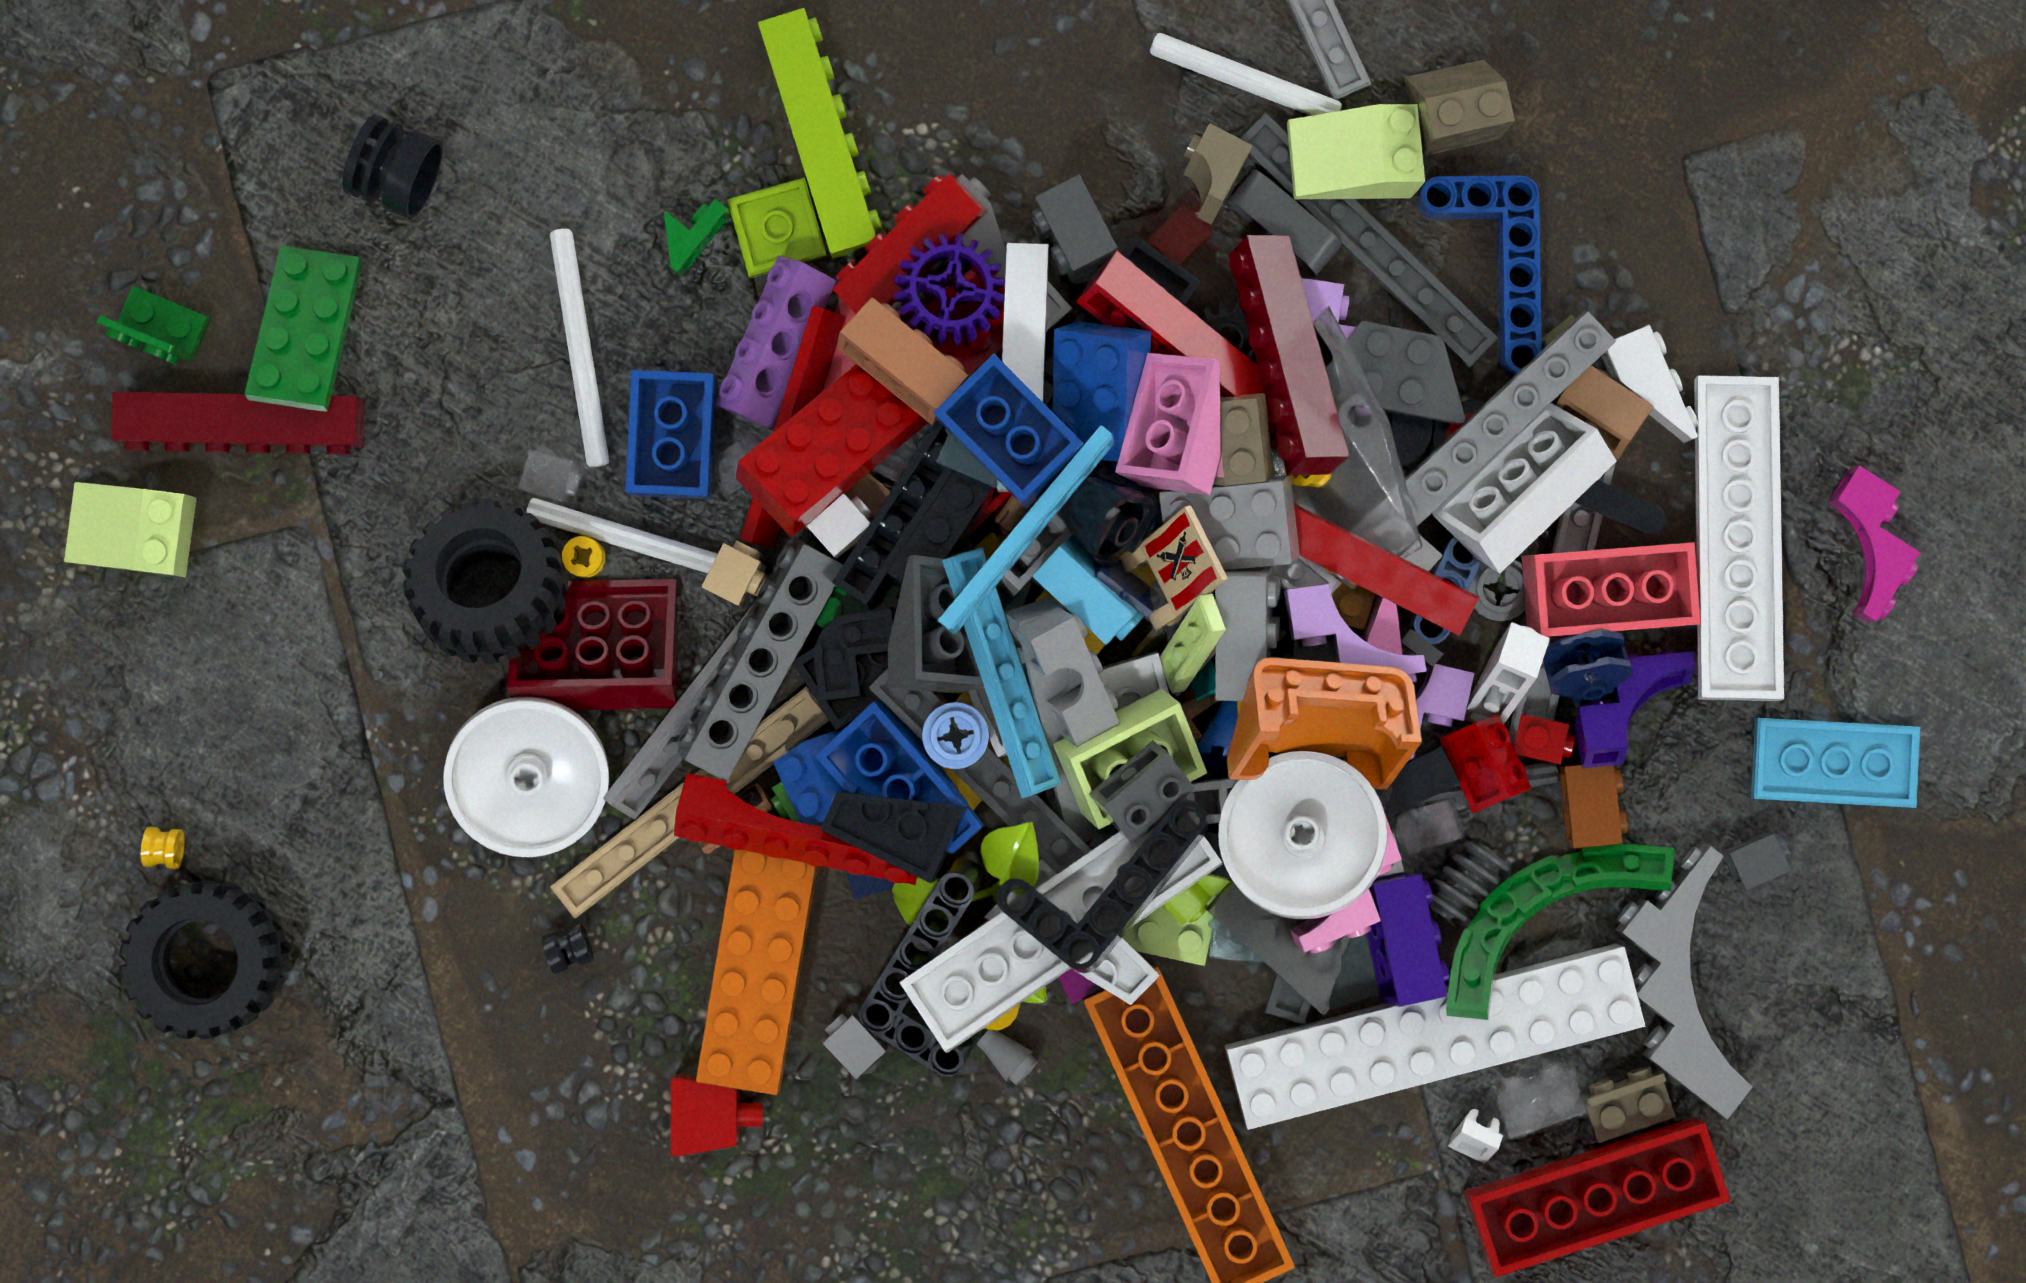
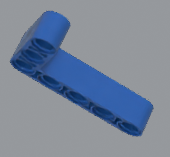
[1416,175,1542,378]

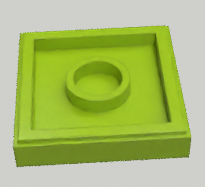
[727,178,827,279]

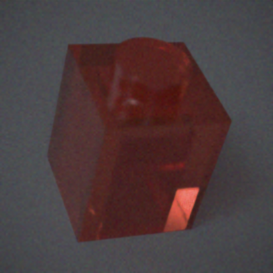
[1147,204,1212,267]

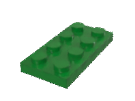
[244,245,363,412]

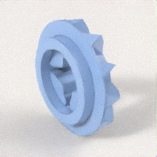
[922,702,989,769]

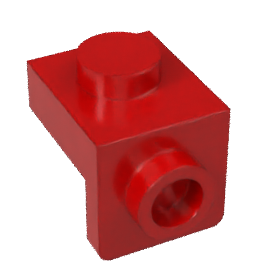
[1514,714,1576,765]

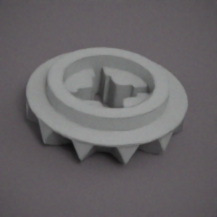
[1468,560,1525,621]

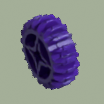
[894,233,1005,346]

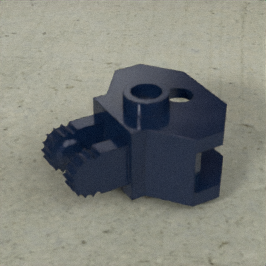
[1543,629,1633,705]

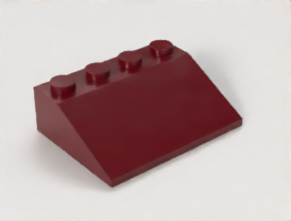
[507,579,678,710]

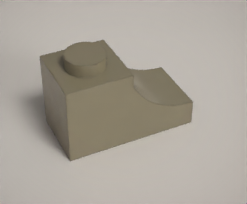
[1183,123,1253,225]

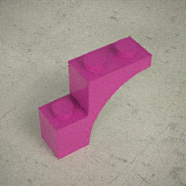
[1828,465,1920,623]

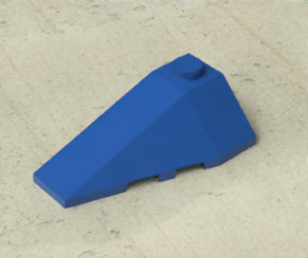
[815,700,984,854]

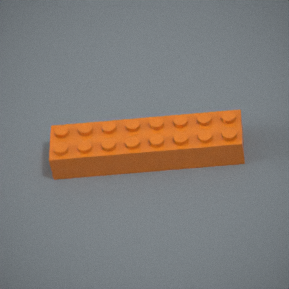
[1083,963,1295,1283]

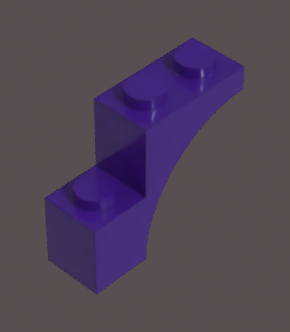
[1574,650,1696,768]

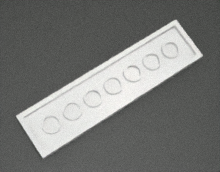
[1694,376,1784,701]
[899,810,1223,1053]

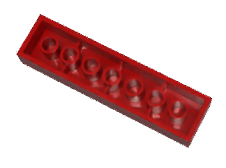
[736,269,1005,538]

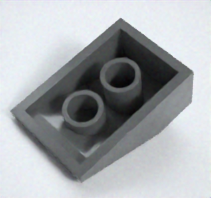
[888,555,984,694]

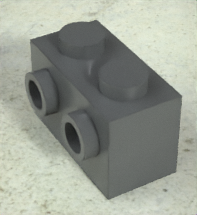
[1089,740,1195,842]

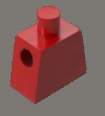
[671,1074,764,1156]

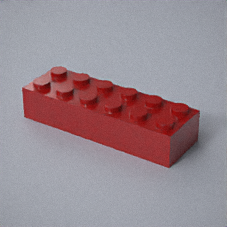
[1463,1117,1731,1278]

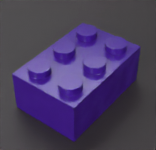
[1366,873,1450,1007]

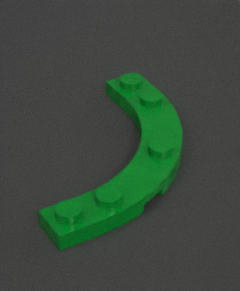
[1446,844,1674,1020]

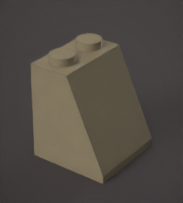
[1404,60,1515,156]

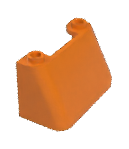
[1227,658,1422,790]

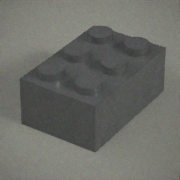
[1031,174,1118,288]

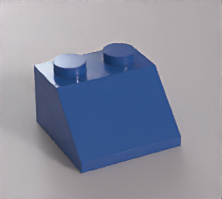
[773,727,851,826]

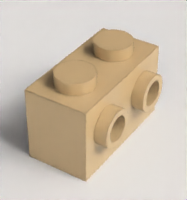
[701,540,769,609]

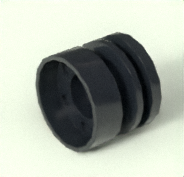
[342,114,443,220]

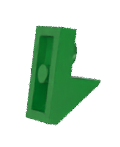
[664,199,731,278]

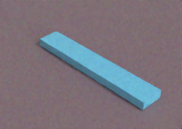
[938,425,1115,634]
[942,547,1061,798]

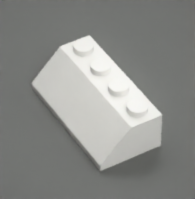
[1432,403,1616,574]

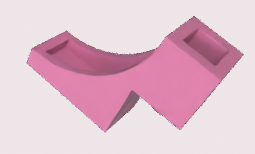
[1290,815,1402,953]

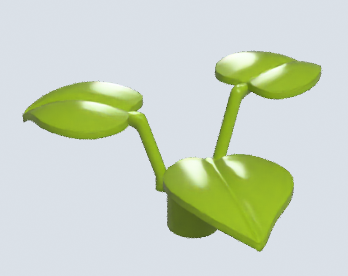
[892,822,1048,1003]

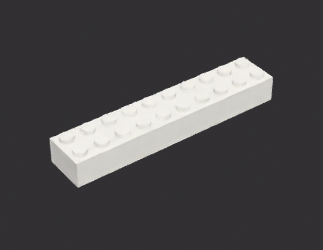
[1224,943,1646,1130]

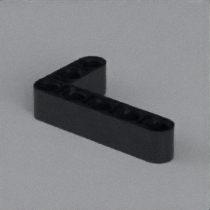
[996,800,1209,973]
[859,858,983,1077]

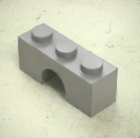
[1015,607,1120,747]

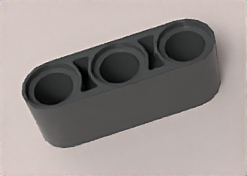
[1227,169,1343,276]

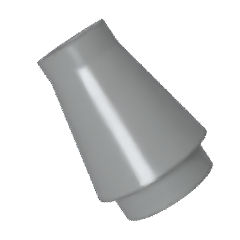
[977,1030,1038,1086]

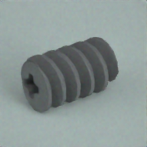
[1428,840,1510,928]

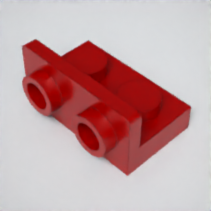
[1440,714,1531,813]

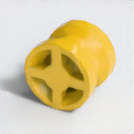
[562,536,606,578]
[141,827,185,869]

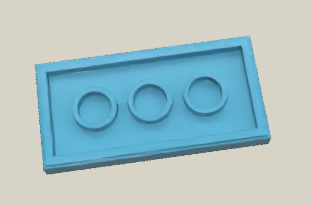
[1751,718,1920,808]

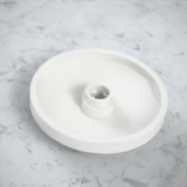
[443,697,609,857]
[1218,751,1388,919]

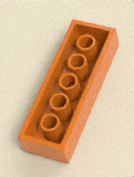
[696,850,818,1095]

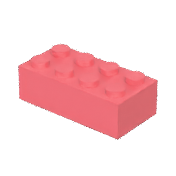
[1521,542,1701,637]

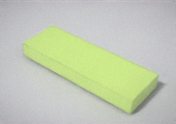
[1160,594,1226,693]

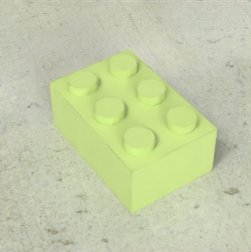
[1053,689,1207,829]

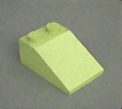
[1287,104,1425,199]
[64,482,196,577]

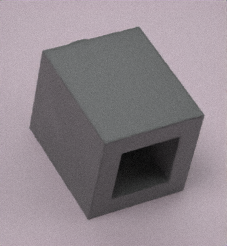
[1721,832,1791,891]

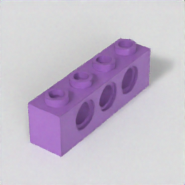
[715,255,837,429]

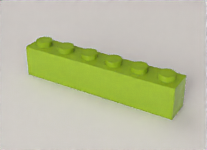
[758,8,883,260]

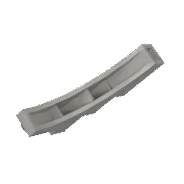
[1615,845,1752,1119]

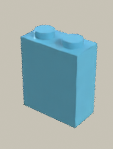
[1032,535,1144,645]

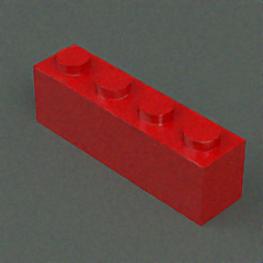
[832,174,988,314]

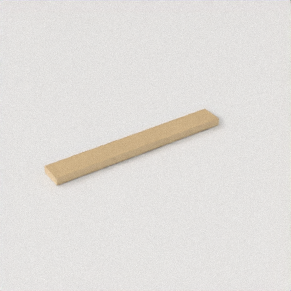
[550,687,829,919]

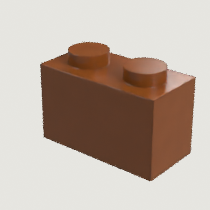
[1558,764,1627,848]

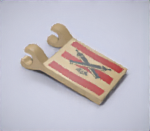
[1120,505,1228,630]

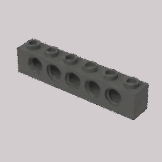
[677,537,844,781]

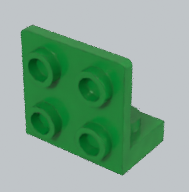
[96,286,211,365]

